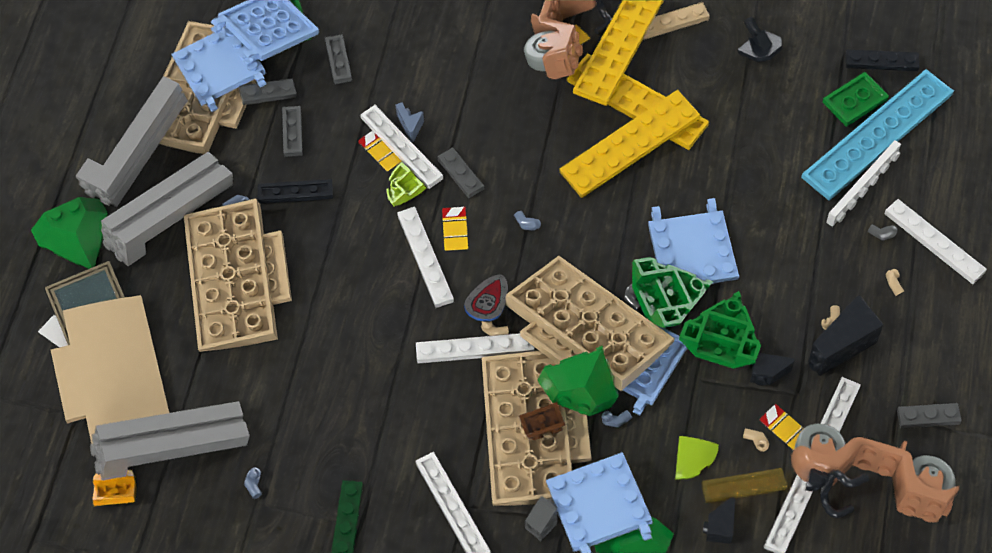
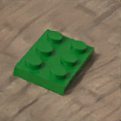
[823,72,889,127]

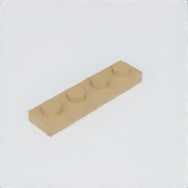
[643,2,709,40]

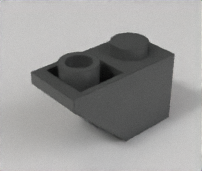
[525,496,557,541]

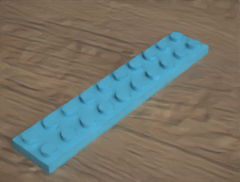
[801,69,954,200]

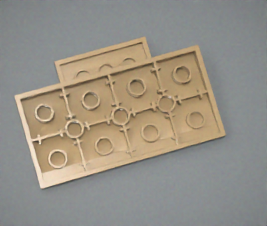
[159,21,256,154]
[184,199,292,352]
[505,256,675,391]
[51,295,169,444]
[482,351,592,506]

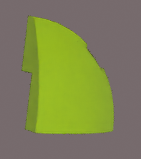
[387,162,426,206]
[675,436,719,480]

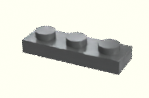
[325,35,352,84]
[239,79,296,105]
[282,106,303,157]
[437,148,484,198]
[897,403,961,428]

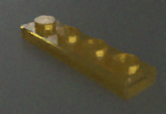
[702,468,787,503]

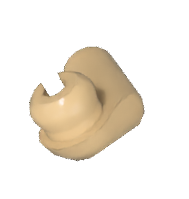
[886,269,904,296]
[821,305,840,330]
[481,321,509,336]
[743,428,769,451]

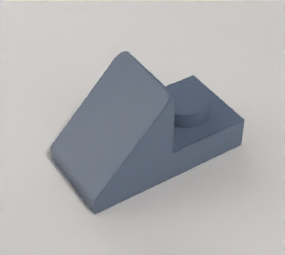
[396,103,424,142]

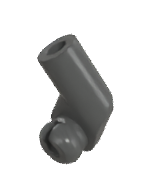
[867,224,897,240]
[624,284,641,312]

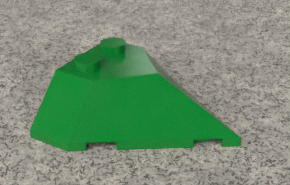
[31,197,108,269]
[632,257,713,328]
[679,291,761,369]
[537,345,619,416]
[594,517,674,553]

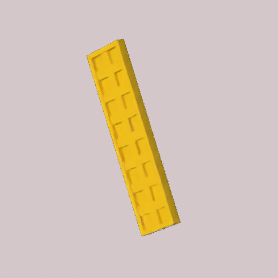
[573,0,664,106]
[567,53,709,150]
[560,90,700,198]

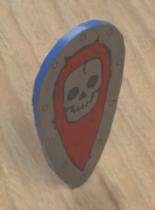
[464,274,508,321]

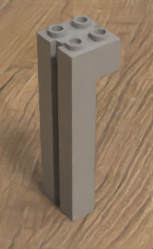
[76,76,188,207]
[101,152,233,266]
[90,401,250,481]

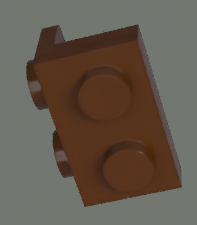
[519,402,566,441]

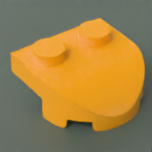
[93,469,136,506]

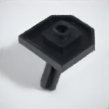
[738,17,783,62]

